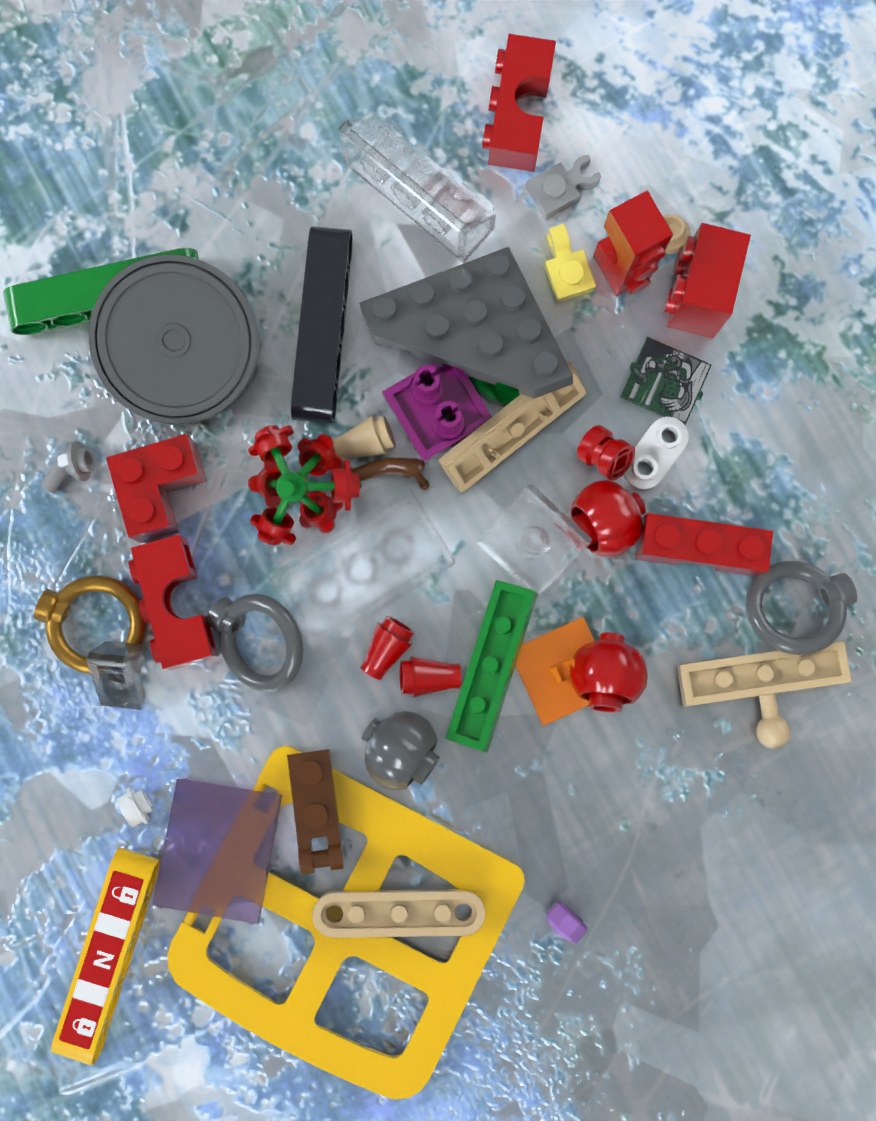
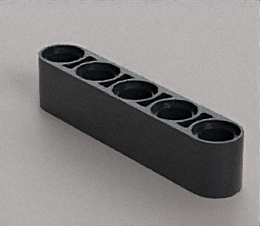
[291,226,353,423]

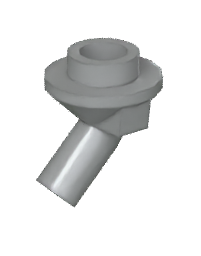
[40,441,95,493]

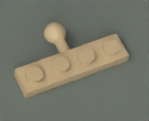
[676,641,852,749]

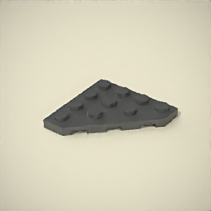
[359,247,573,399]

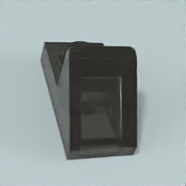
[87,641,147,710]

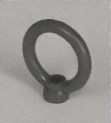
[746,561,857,655]
[206,594,303,692]

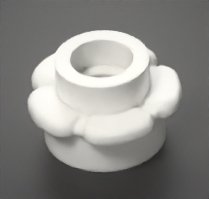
[116,787,154,828]

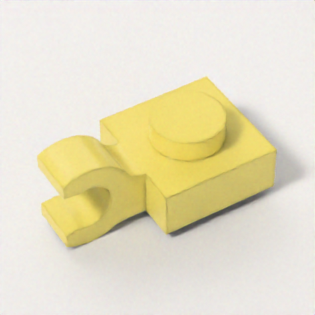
[544,224,596,303]

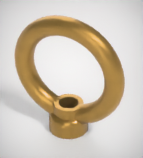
[34,575,146,674]

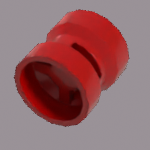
[577,425,635,481]

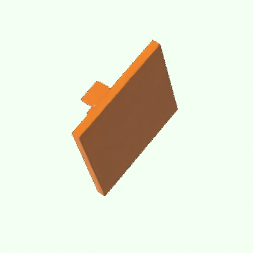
[515,617,594,726]

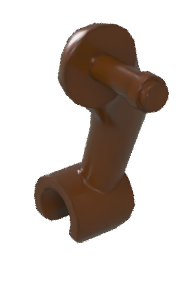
[340,457,430,490]

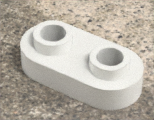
[622,417,689,491]

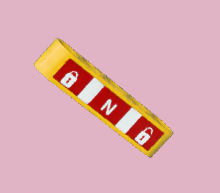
[51,847,161,1066]

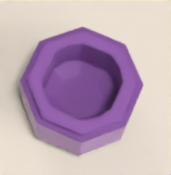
[546,901,588,944]

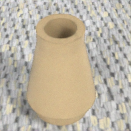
[332,415,395,461]

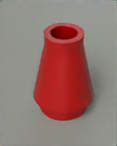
[360,616,415,680]
[399,656,461,698]

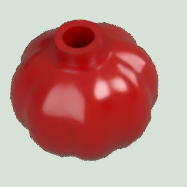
[567,480,646,557]
[569,632,648,713]

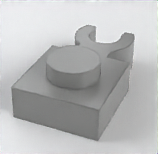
[525,155,601,220]

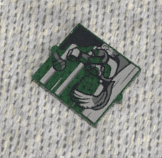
[620,337,712,425]

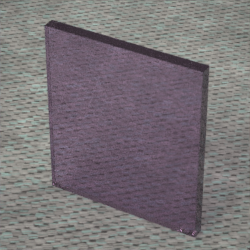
[152,778,282,925]

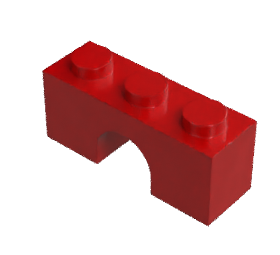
[482,33,556,172]
[593,190,673,297]
[634,513,773,577]
[128,534,219,670]

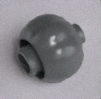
[361,711,440,790]

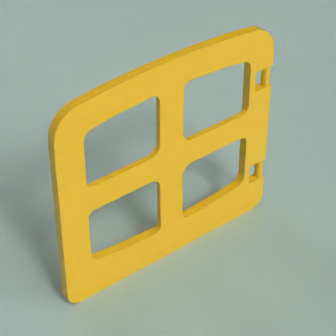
[167,746,525,1100]

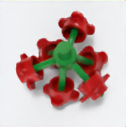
[248,425,362,545]

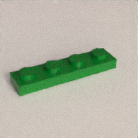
[445,580,538,752]

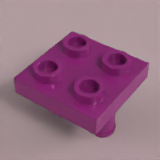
[382,363,492,464]

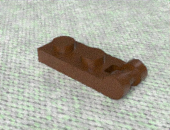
[287,749,344,875]

